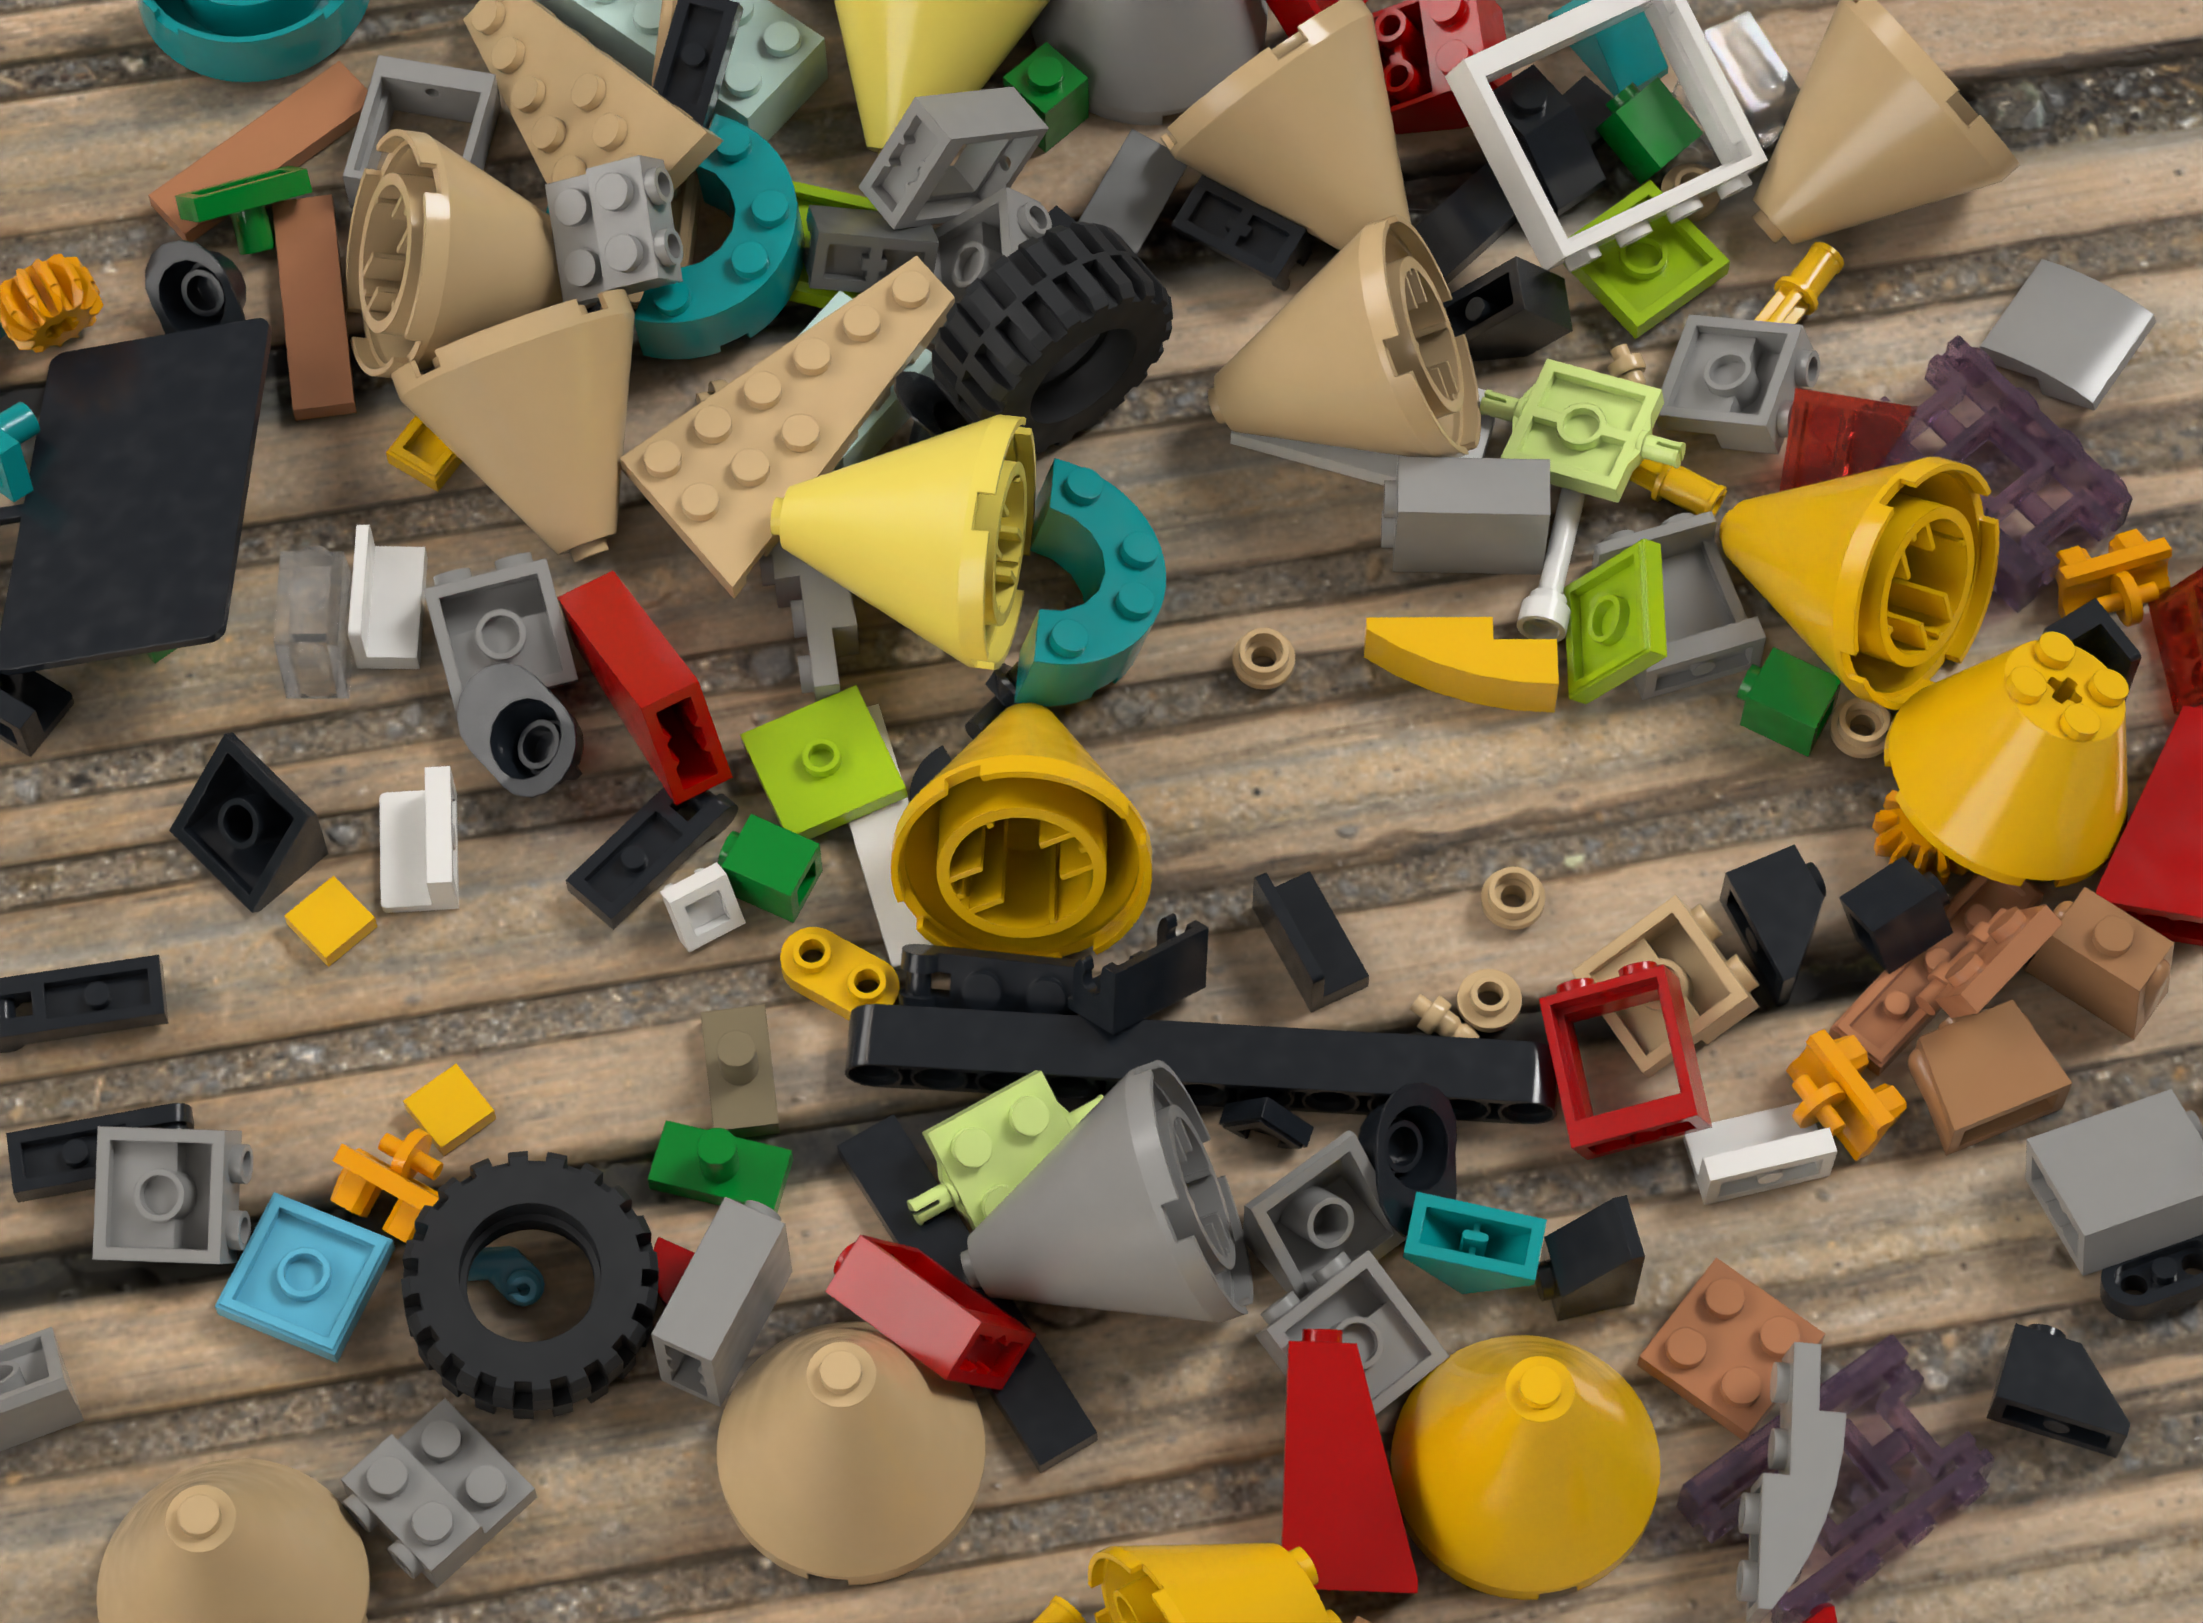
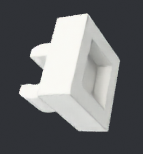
[660,862,746,952]

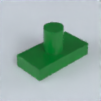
[175,166,312,255]
[647,1120,793,1213]

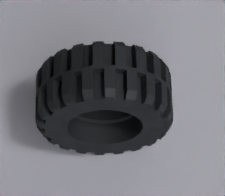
[932,222,1173,454]
[401,1151,659,1419]

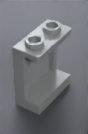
[1591,511,1766,700]

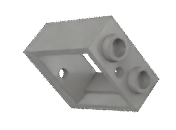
[343,55,501,208]
[859,87,1049,230]

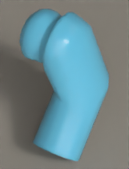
[468,1246,545,1306]

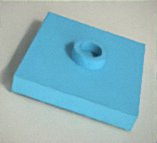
[215,1192,395,1363]

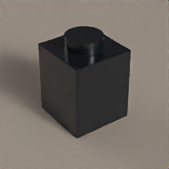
[1839,856,1953,974]

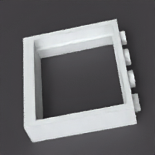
[1445,0,1768,272]

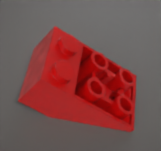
[1372,0,1513,135]

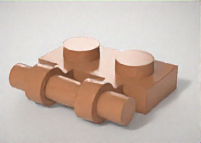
[1915,904,2063,1018]

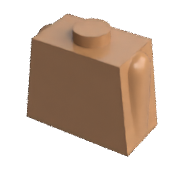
[2024,887,2174,1040]
[1907,999,2072,1156]

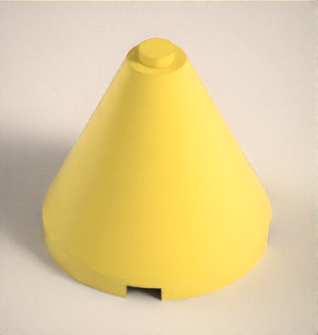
[834,0,1050,157]
[770,414,1036,670]

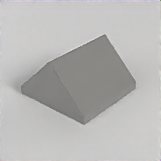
[1243,1130,1407,1300]
[0,1327,84,1452]

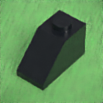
[1493,64,1606,216]
[1443,256,1573,362]
[1719,844,1826,1007]
[1535,1195,1645,1321]
[1986,1323,2130,1458]

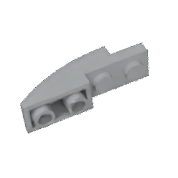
[759,540,860,702]
[1736,1342,1846,1623]

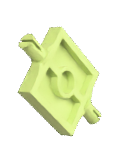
[1480,359,1686,503]
[907,1070,1104,1231]

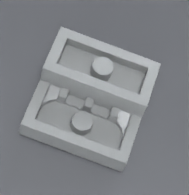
[1980,259,2156,411]

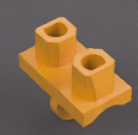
[2055,529,2172,627]
[1786,1029,1907,1161]
[330,1128,444,1243]

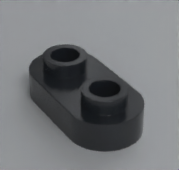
[2100,1234,2203,1321]

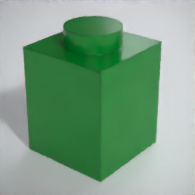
[1003,42,1089,153]
[1595,77,1703,184]
[1737,647,1842,757]
[718,814,823,923]

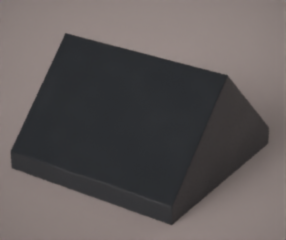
[169,732,329,913]

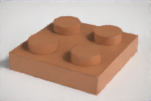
[1637,1257,1825,1442]

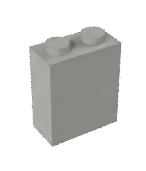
[1381,456,1551,575]
[2025,1089,2203,1276]
[651,1197,792,1407]

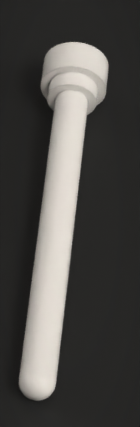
[1517,488,1586,642]

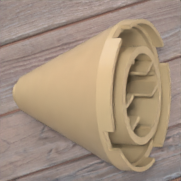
[1160,0,1411,251]
[1752,0,2020,245]
[345,129,597,378]
[1208,215,1481,458]
[391,289,635,563]
[717,1321,986,1585]
[97,1458,372,1623]

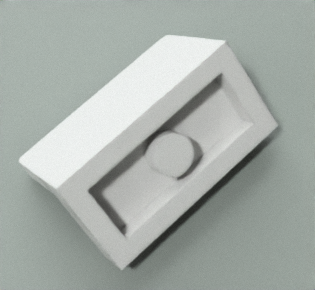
[348,525,428,669]
[379,766,459,913]
[1683,1102,1837,1205]

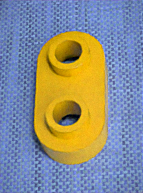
[780,927,900,1021]

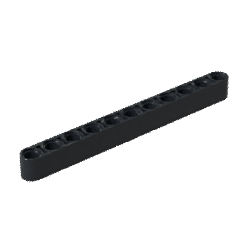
[845,1004,1558,1124]

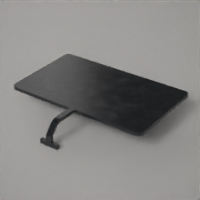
[0,318,272,675]

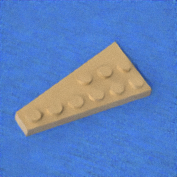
[463,0,724,191]
[620,256,955,599]

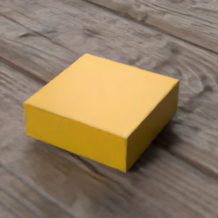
[386,415,463,492]
[284,875,378,967]
[403,1064,496,1157]

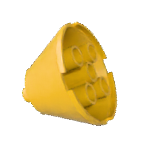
[1884,631,2129,887]
[1088,1543,1342,1623]

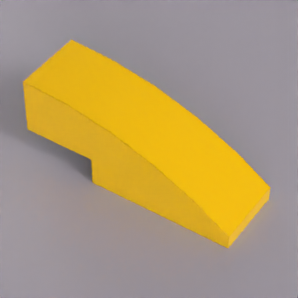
[1364,617,1559,713]

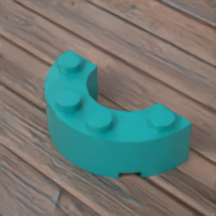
[136,0,369,82]
[634,114,805,360]
[1014,458,1166,706]

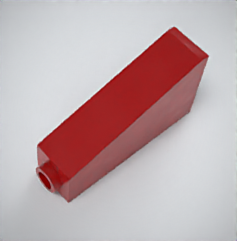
[557,571,733,805]
[2095,705,2203,946]
[1281,1329,1418,1593]

